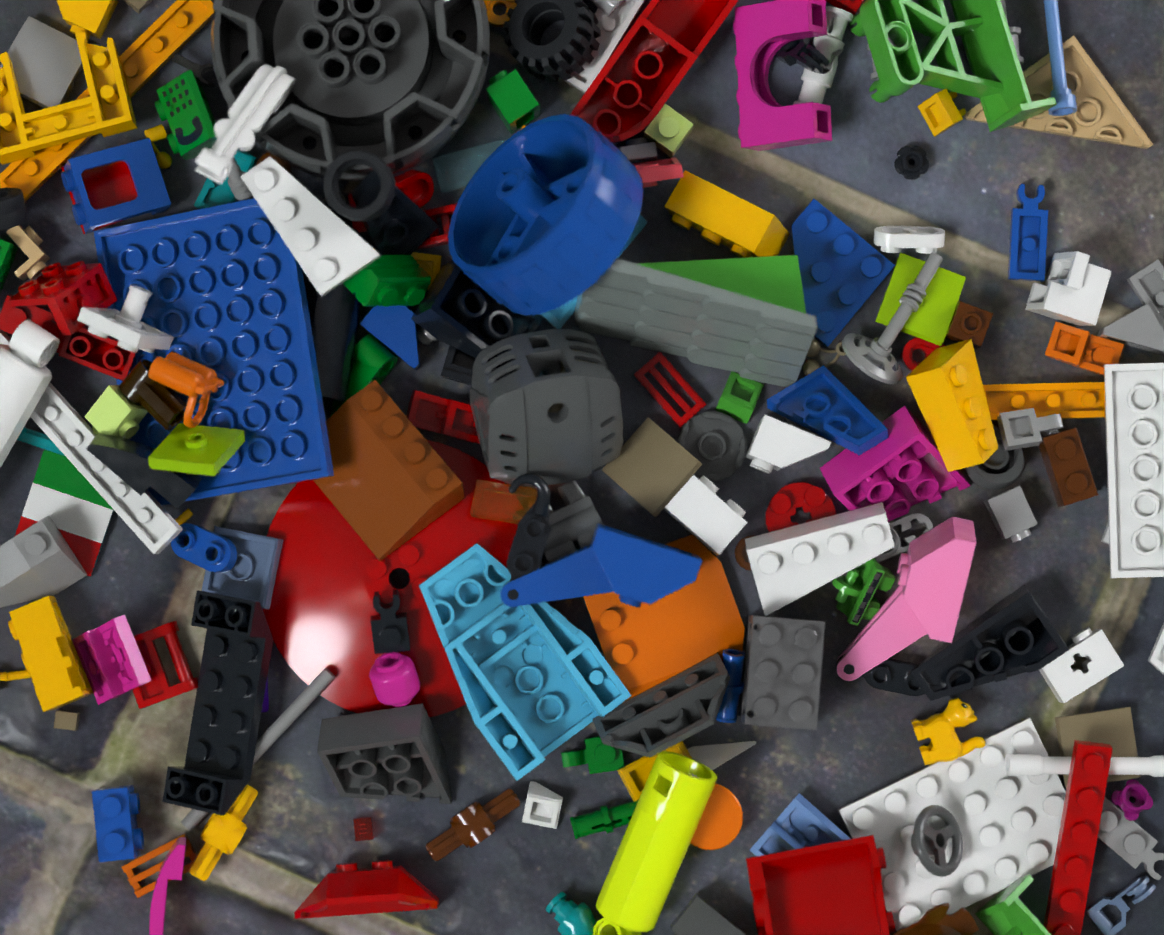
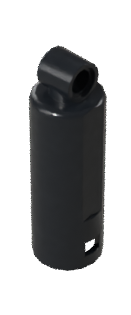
[303,191,373,402]

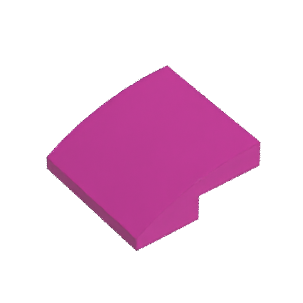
[72,615,152,705]

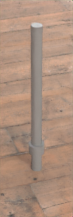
[181,668,335,831]

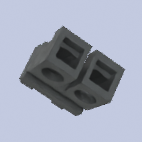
[528,480,604,563]

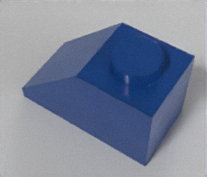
[360,305,421,371]

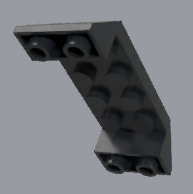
[162,590,273,815]

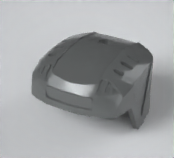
[470,329,624,488]

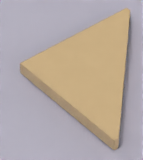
[964,35,1154,149]

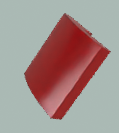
[61,143,137,234]

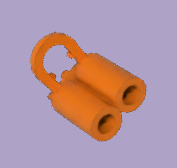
[148,352,224,428]

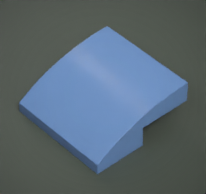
[750,793,851,856]

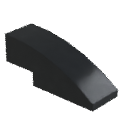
[86,433,202,509]

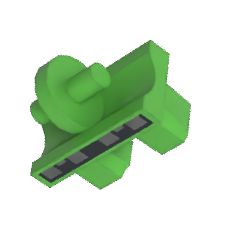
[832,558,895,626]

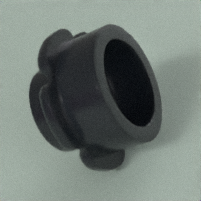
[894,146,929,180]

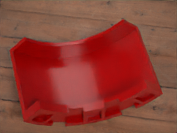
[746,835,895,935]

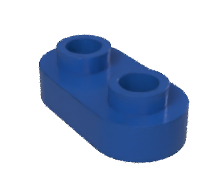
[171,523,237,573]

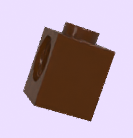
[945,301,993,350]

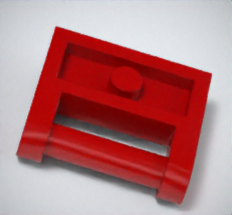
[132,621,198,709]

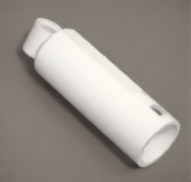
[0,319,60,468]

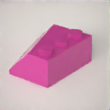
[819,405,971,522]

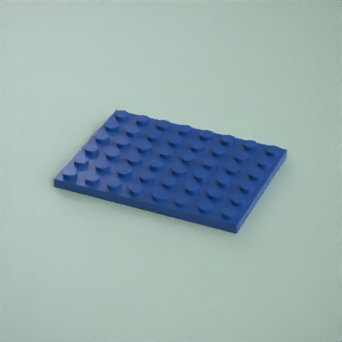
[94,198,334,506]

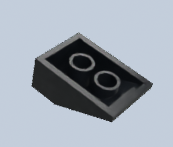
[411,260,543,374]

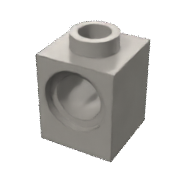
[983,486,1038,543]

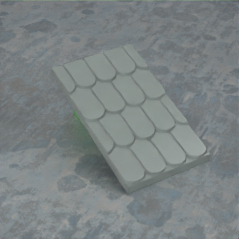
[574,255,817,388]

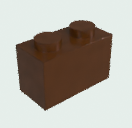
[1038,428,1098,507]

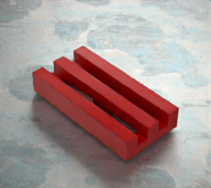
[633,352,706,428]

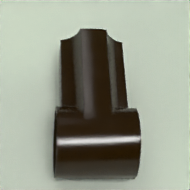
[119,359,187,430]

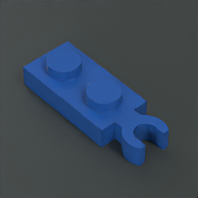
[1008,184,1048,282]

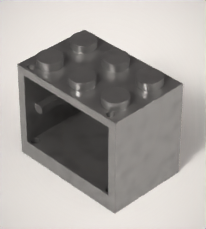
[740,615,825,730]

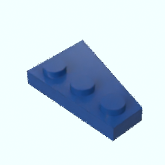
[767,365,888,455]

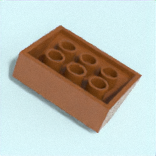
[313,380,465,561]

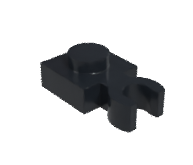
[371,589,411,654]

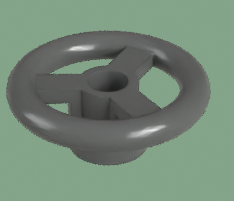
[911,805,963,877]

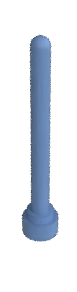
[1043,0,1077,116]

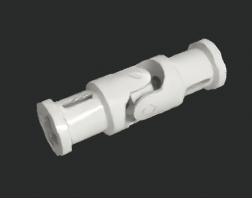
[793,6,854,105]

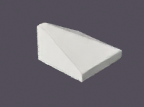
[522,781,563,829]

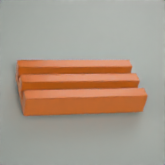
[121,833,197,898]

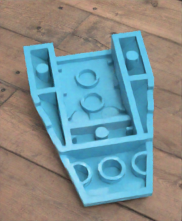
[419,543,632,781]

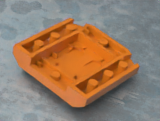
[583,534,745,704]

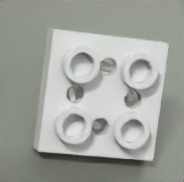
[77,285,174,353]

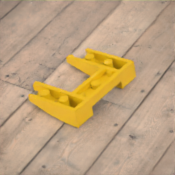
[0,32,138,165]

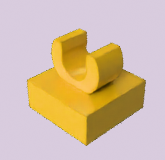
[918,89,966,137]

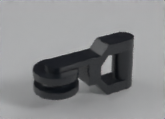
[775,38,830,74]

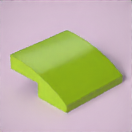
[875,252,966,346]

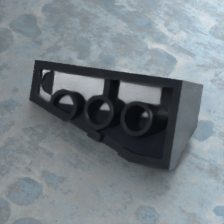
[910,585,1069,701]

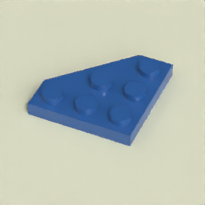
[791,199,895,347]

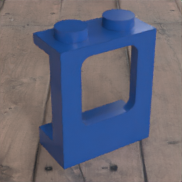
[61,138,171,234]

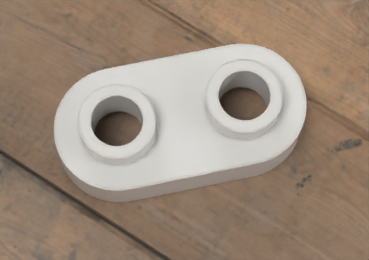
[874,226,945,254]

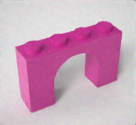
[733,0,832,151]

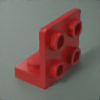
[9,261,117,336]

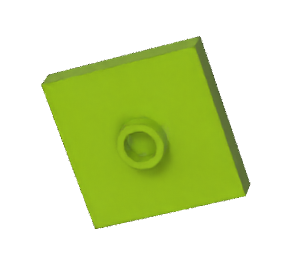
[148,423,245,476]

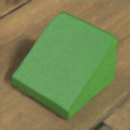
[715,371,764,423]

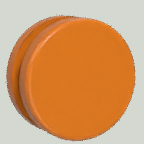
[690,783,743,850]

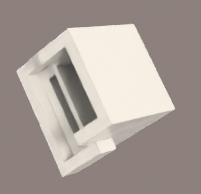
[1025,251,1112,326]

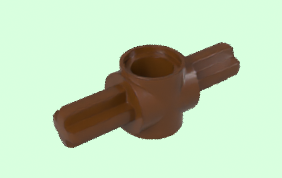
[426,788,521,861]

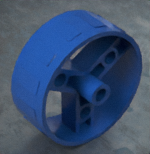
[448,114,643,315]

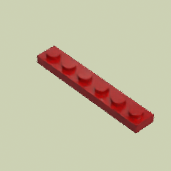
[1043,740,1113,935]

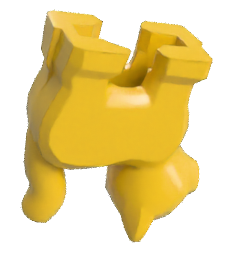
[911,698,985,765]

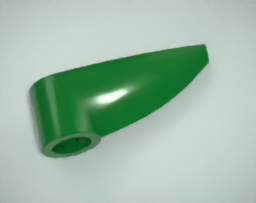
[330,334,398,417]

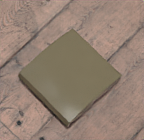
[602,417,703,518]
[1055,707,1141,788]

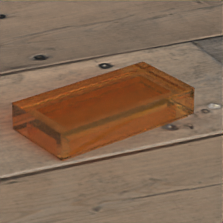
[470,479,537,524]

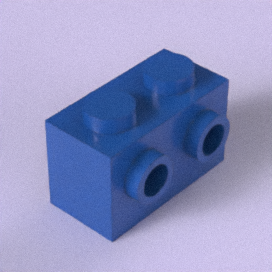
[92,785,144,863]

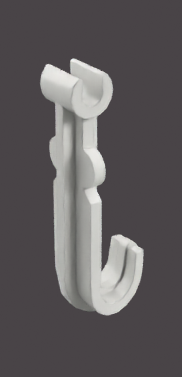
[195,64,296,184]

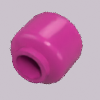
[369,652,420,707]

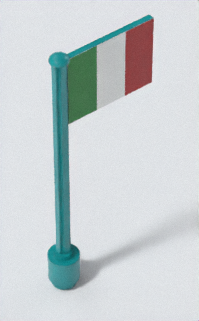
[15,427,114,577]

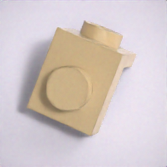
[6,225,50,281]

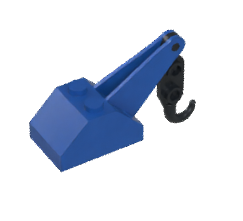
[500,474,702,608]

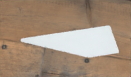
[687,741,756,777]

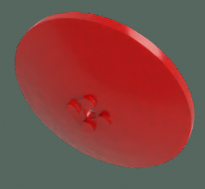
[263,440,525,717]

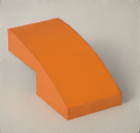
[1045,322,1125,376]

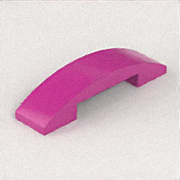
[149,837,187,935]

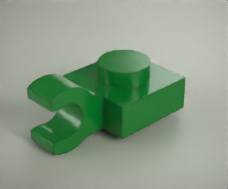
[561,736,624,774]

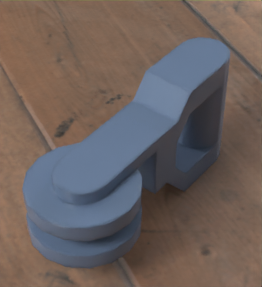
[1085,875,1156,935]

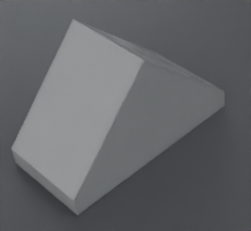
[1097,303,1164,356]

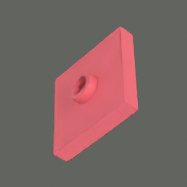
[632,157,683,188]

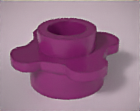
[1111,779,1153,821]

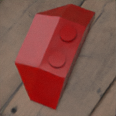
[294,860,439,919]

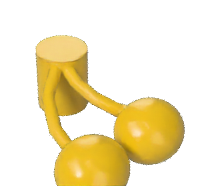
[144,124,172,169]

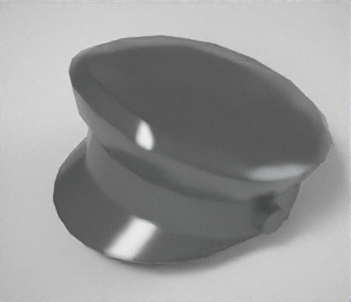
[965,426,1025,490]

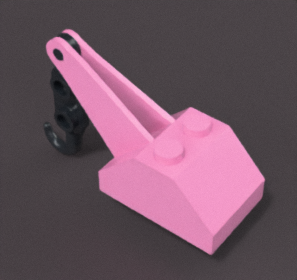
[837,516,976,714]

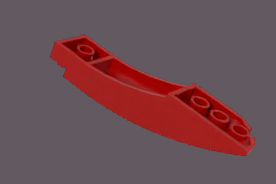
[570,0,738,143]

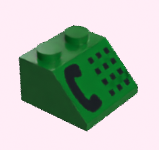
[154,69,218,161]

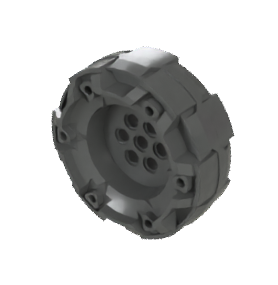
[211,0,490,181]

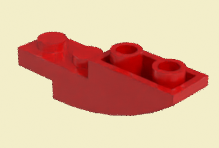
[0,294,136,381]

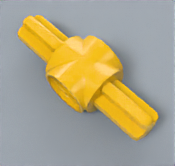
[189,784,258,881]

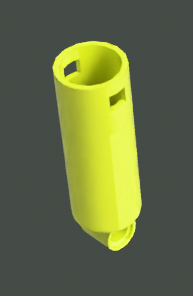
[593,751,717,935]

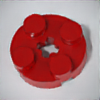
[765,482,836,532]

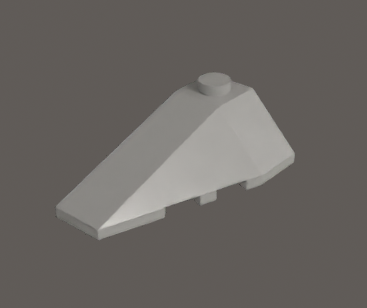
[0,516,87,608]

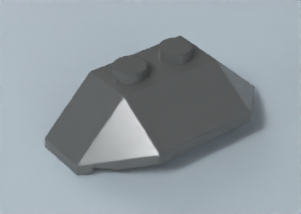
[592,653,730,758]

